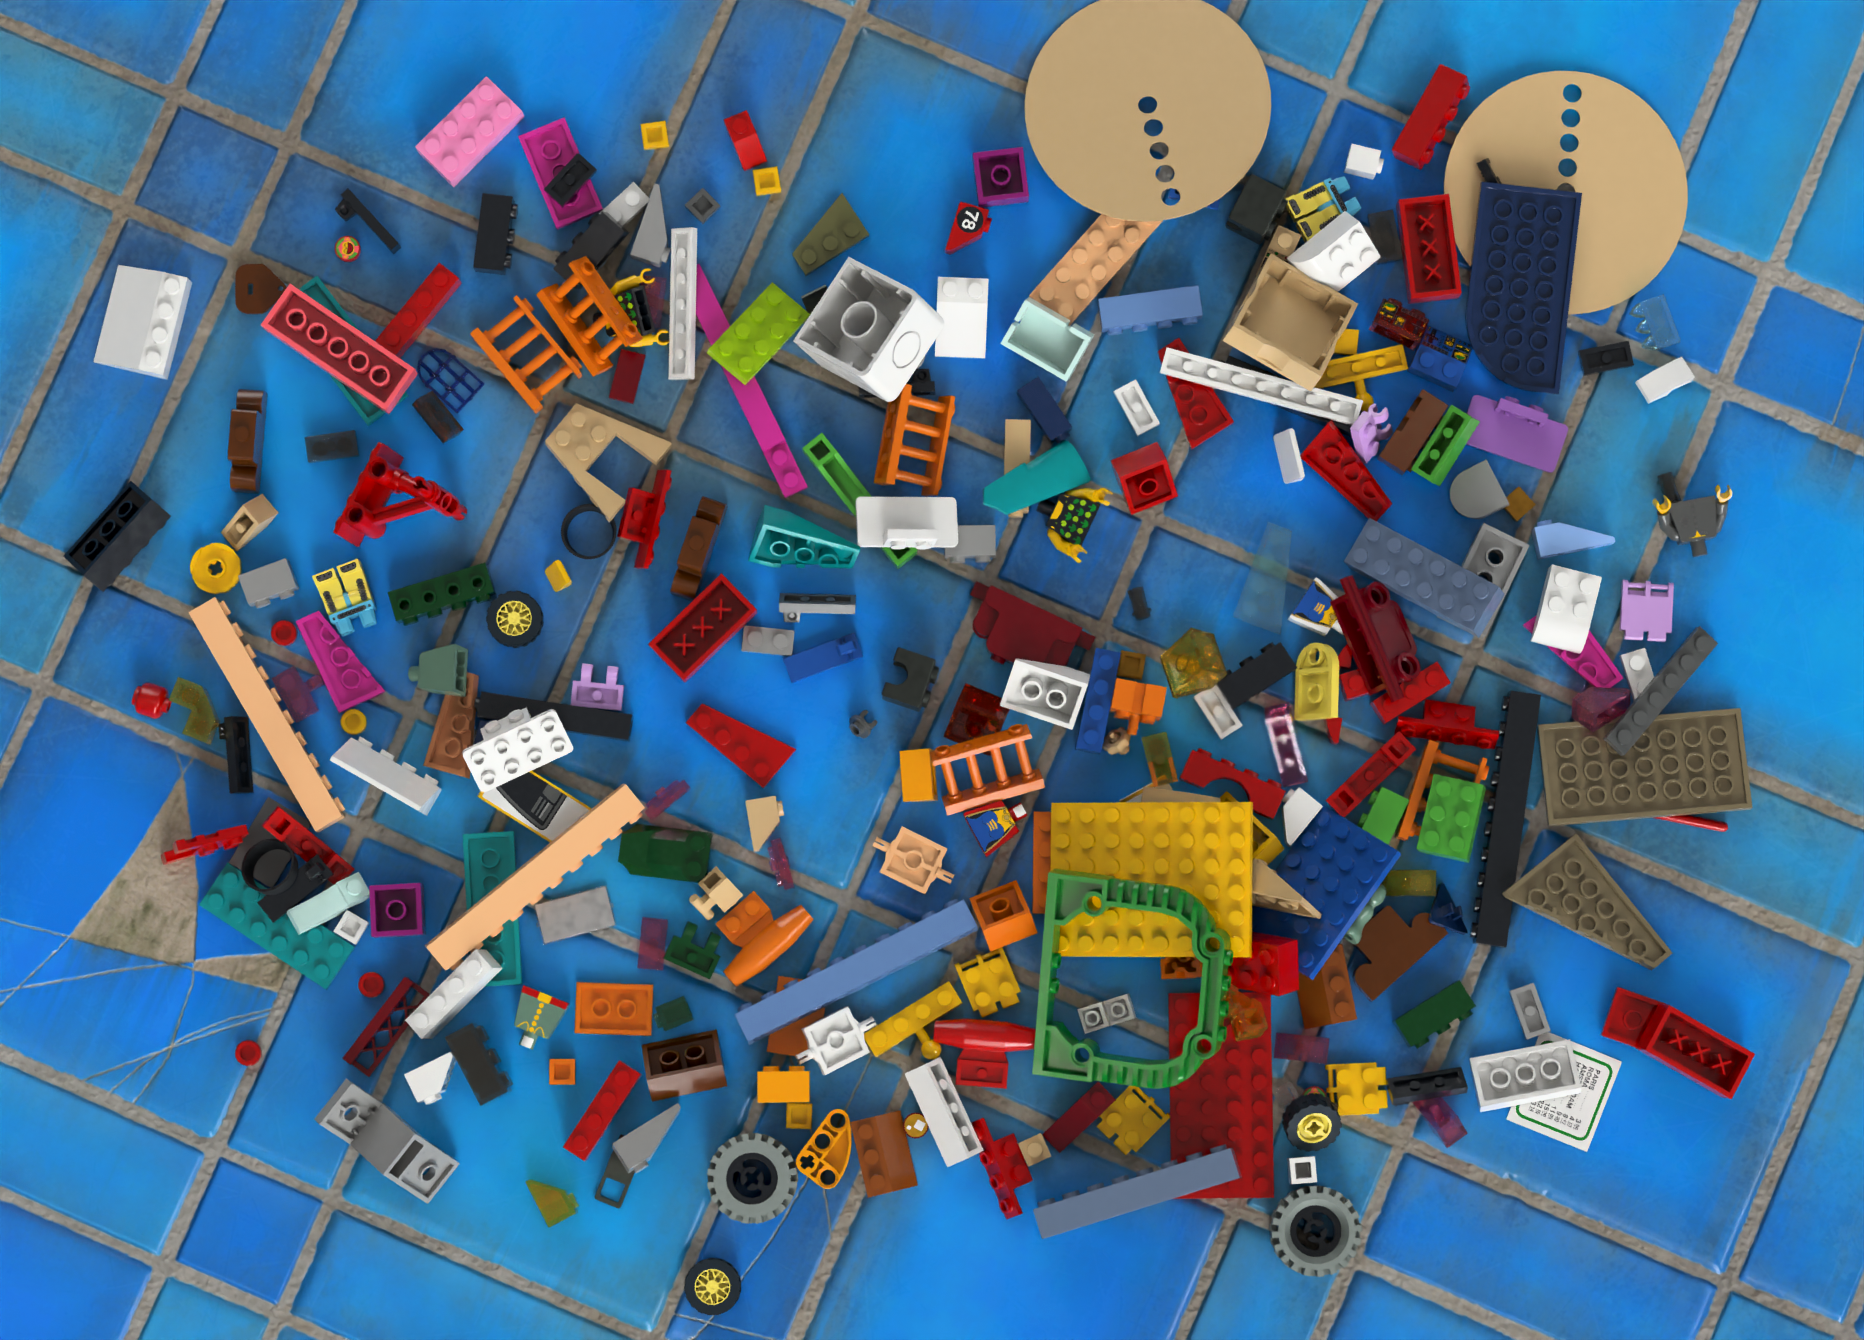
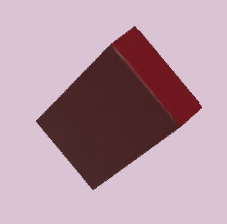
[609,349,646,405]

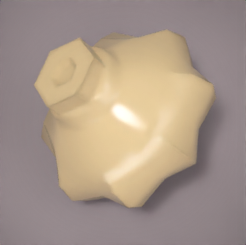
[1102,727,1131,755]

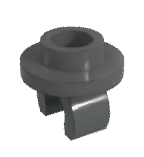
[849,710,877,738]

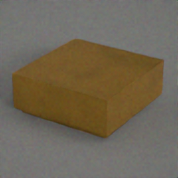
[1503,486,1536,522]
[1116,650,1146,680]

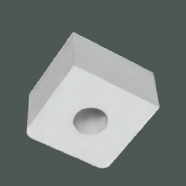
[793,257,944,402]

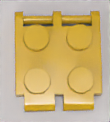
[954,947,1021,1018]
[1325,1062,1388,1115]
[1096,1086,1170,1155]

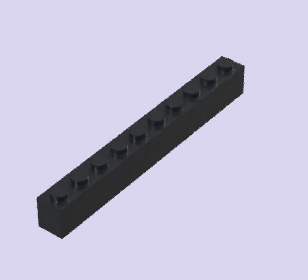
[1470,691,1541,948]

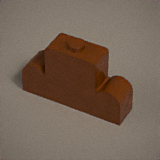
[228,389,268,494]
[670,496,728,601]
[1352,906,1448,1002]

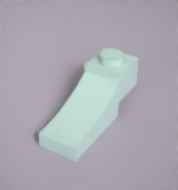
[287,872,370,935]

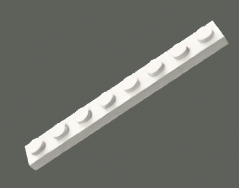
[1160,347,1363,425]

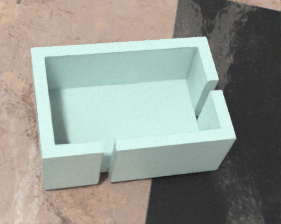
[1001,297,1095,381]

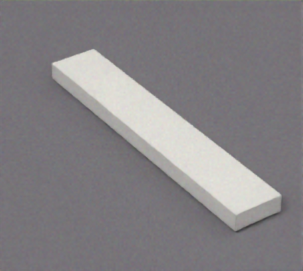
[668,227,697,380]

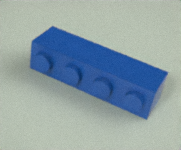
[1075,648,1121,755]

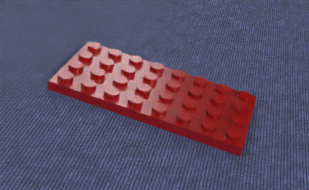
[1168,992,1274,1199]

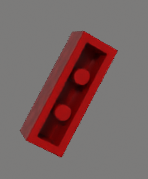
[1370,661,1451,725]

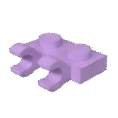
[1350,403,1393,464]
[571,663,624,711]

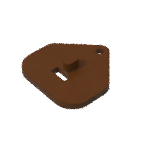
[235,264,287,314]

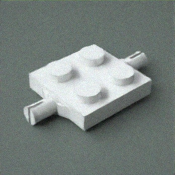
[795,1006,876,1075]

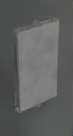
[534,885,617,945]

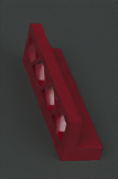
[342,977,431,1077]

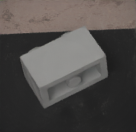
[945,525,996,563]
[238,558,299,608]

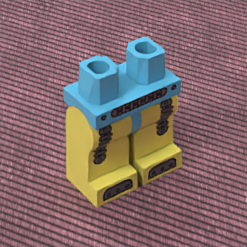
[1286,176,1361,243]
[312,559,377,636]

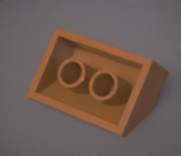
[1297,944,1357,1030]
[850,1110,918,1198]

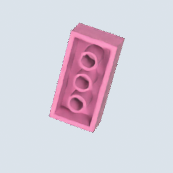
[415,76,524,187]

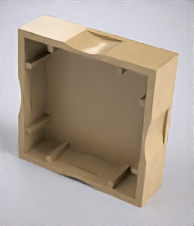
[1223,254,1358,391]

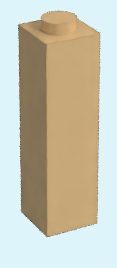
[1004,419,1031,518]

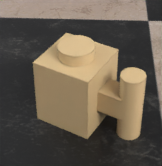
[689,866,743,920]

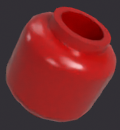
[132,682,172,719]

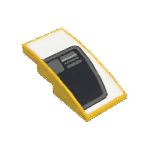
[477,771,592,842]

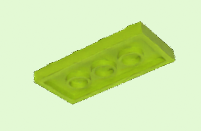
[707,282,810,385]

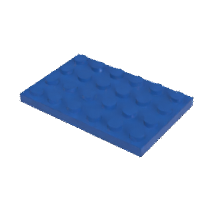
[1252,804,1401,980]

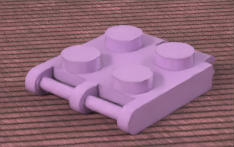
[1619,580,1674,642]

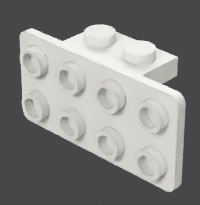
[855,497,958,549]
[462,707,573,792]

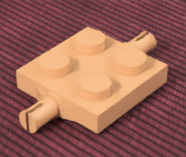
[873,826,955,895]

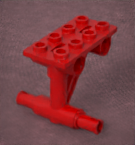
[333,442,467,547]

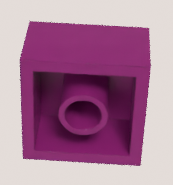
[972,147,1029,208]
[369,883,426,938]

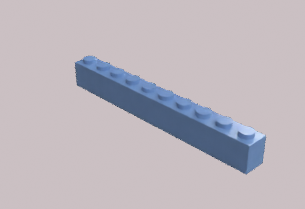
[734,899,978,1045]

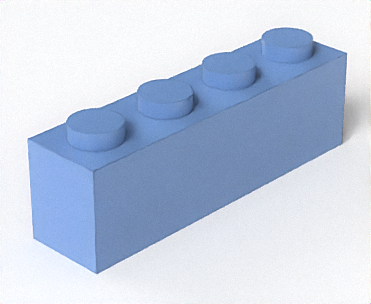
[1097,285,1203,335]

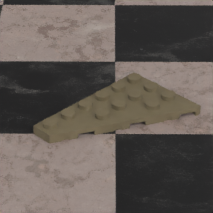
[1502,834,1672,970]

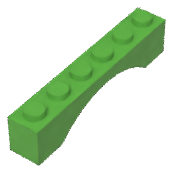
[802,433,918,569]

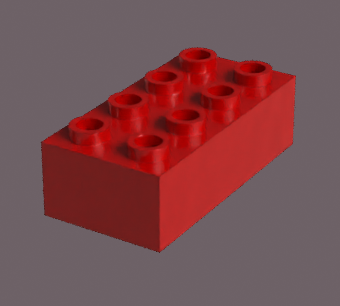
[1396,194,1462,304]
[648,573,758,683]
[1636,1003,1755,1099]

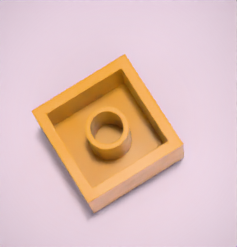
[757,1066,810,1103]

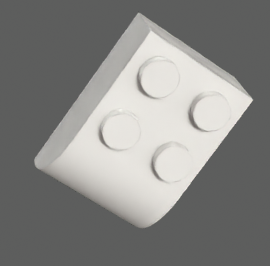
[1287,211,1381,292]
[1530,564,1602,654]

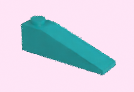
[748,505,860,568]

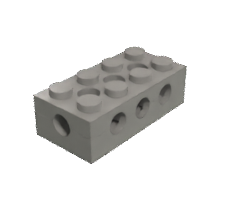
[1437,523,1530,639]

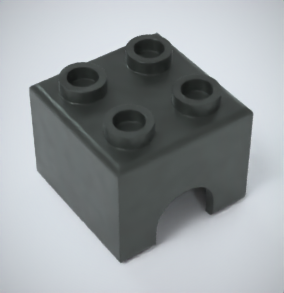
[1226,174,1288,244]
[882,647,939,712]

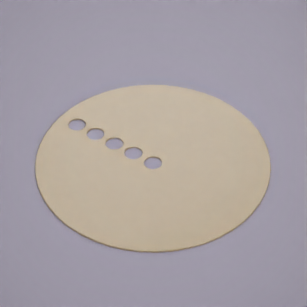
[1025,0,1271,222]
[1444,71,1688,315]

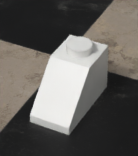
[1281,787,1323,847]

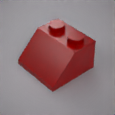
[1110,442,1178,515]

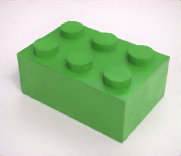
[1416,774,1486,863]

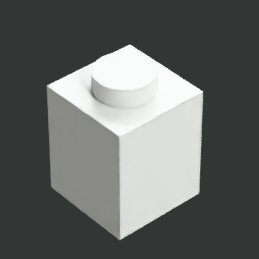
[1344,144,1384,180]
[1287,1156,1317,1184]

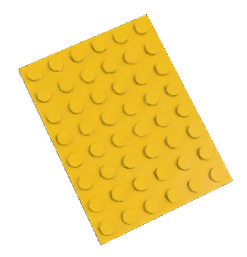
[1051,802,1253,958]

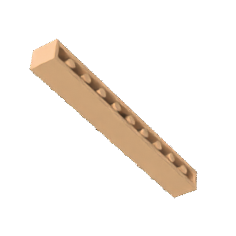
[188,597,346,833]
[424,783,645,971]

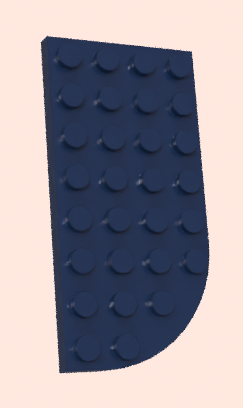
[1466,182,1582,395]

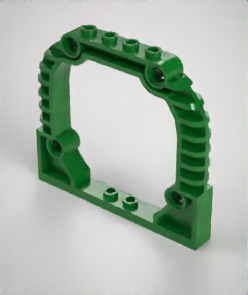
[1032,869,1233,1089]

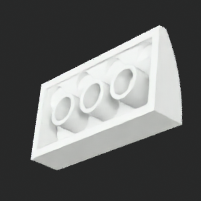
[1469,1039,1582,1112]

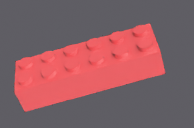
[261,284,418,414]

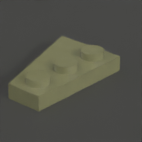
[792,193,869,276]

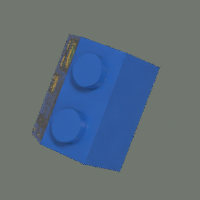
[1407,326,1473,392]

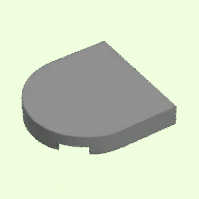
[1450,459,1510,519]

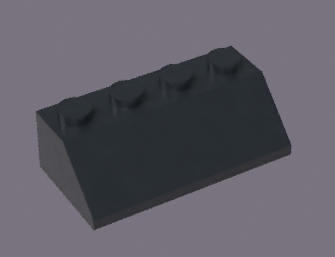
[63,481,171,592]

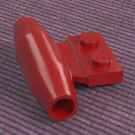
[933,1018,1036,1089]

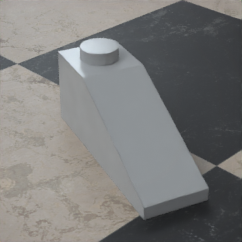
[630,183,671,268]
[612,1103,681,1174]

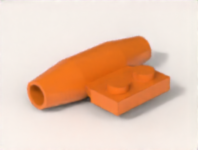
[716,891,813,987]

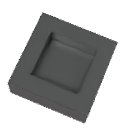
[685,188,721,224]

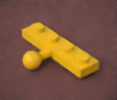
[1315,344,1408,412]
[864,981,963,1060]

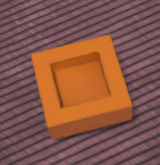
[549,1059,576,1085]

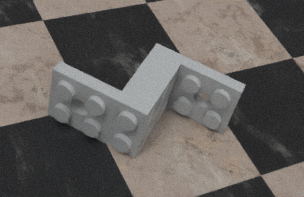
[314,1078,460,1204]

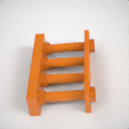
[536,256,643,377]
[470,295,582,414]
[874,384,955,496]
[929,724,1045,816]
[1396,740,1490,841]

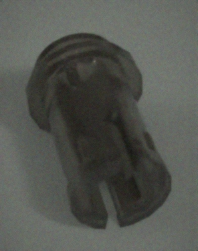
[1656,472,1682,503]
[1127,587,1152,621]

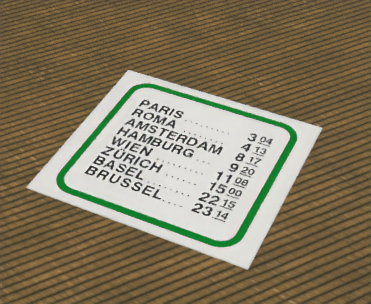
[1506,1032,1622,1152]

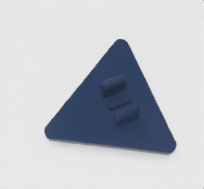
[1428,883,1467,935]

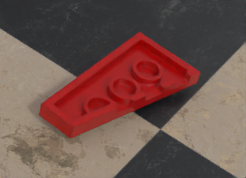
[1157,338,1234,450]
[1300,420,1392,521]
[686,703,796,789]

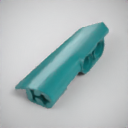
[983,440,1091,515]

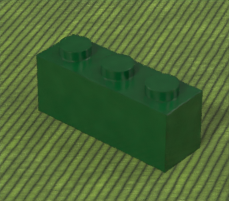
[1392,980,1476,1049]

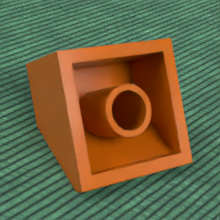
[969,880,1038,952]

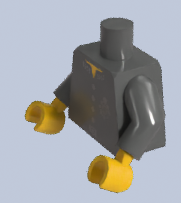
[1652,485,1732,557]

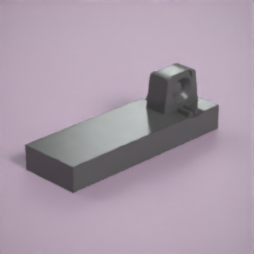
[779,593,856,622]

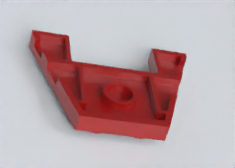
[160,824,249,865]

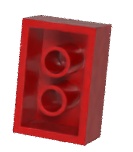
[1228,932,1299,996]

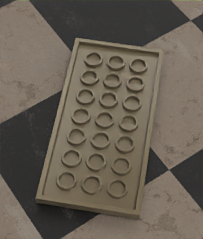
[1537,708,1752,826]

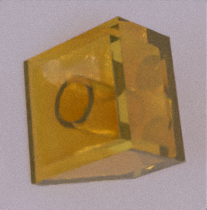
[1160,628,1227,698]

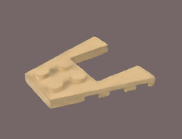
[545,403,672,522]

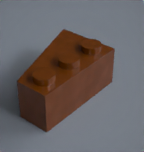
[1377,389,1449,475]

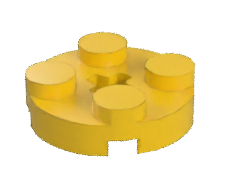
[190,543,242,594]

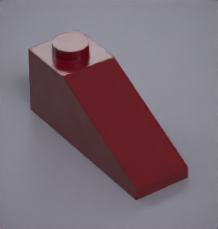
[1042,1081,1116,1153]

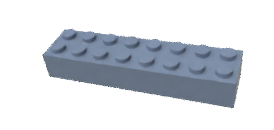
[1033,1144,1242,1239]

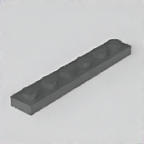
[1603,626,1718,756]

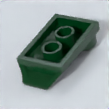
[618,824,713,883]

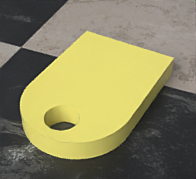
[1294,643,1339,721]

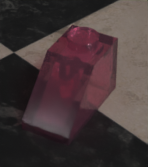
[1572,687,1631,732]
[1273,1033,1330,1064]
[1412,1097,1468,1148]

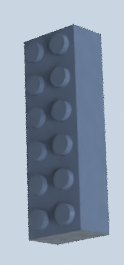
[1344,518,1505,638]

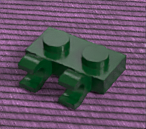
[663,921,721,980]

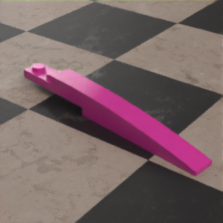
[696,264,808,499]

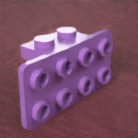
[1466,395,1568,473]

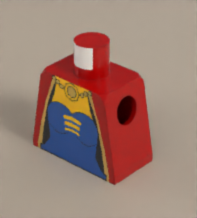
[963,800,1027,857]

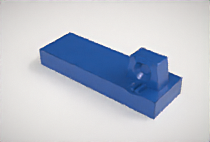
[783,633,863,683]

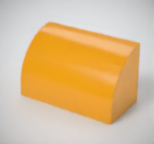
[899,748,938,802]

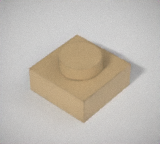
[1018,1133,1051,1167]

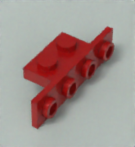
[617,469,672,569]
[1394,699,1499,749]
[971,1118,1033,1219]

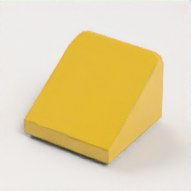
[545,560,572,592]

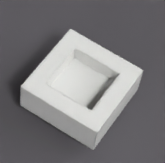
[333,910,369,945]

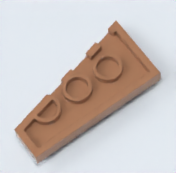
[423,672,479,779]

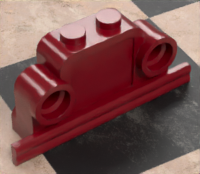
[1330,575,1420,702]
[970,581,1096,666]

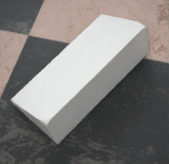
[1273,428,1305,484]

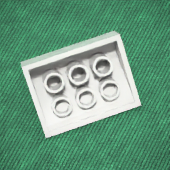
[94,265,192,380]
[330,737,442,816]

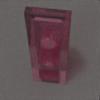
[1264,702,1308,788]

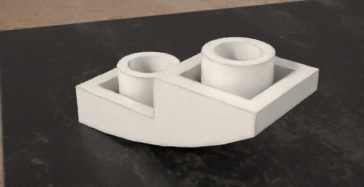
[1635,357,1695,404]
[1077,993,1137,1034]

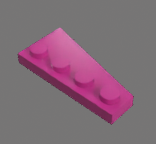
[295,611,385,713]
[1522,615,1624,694]

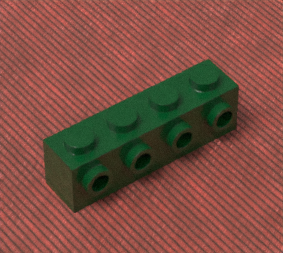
[388,563,496,626]

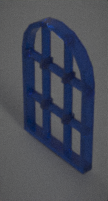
[417,348,485,414]

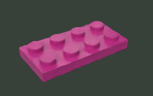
[518,117,603,230]

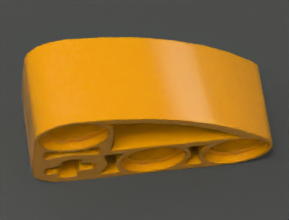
[796,1109,852,1189]

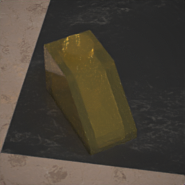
[1141,732,1178,787]
[1382,870,1436,897]
[526,1179,579,1227]

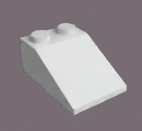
[935,277,989,359]
[1000,658,1090,730]

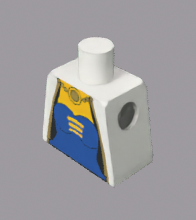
[1287,577,1344,636]

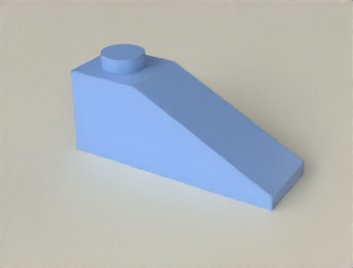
[1531,520,1615,560]

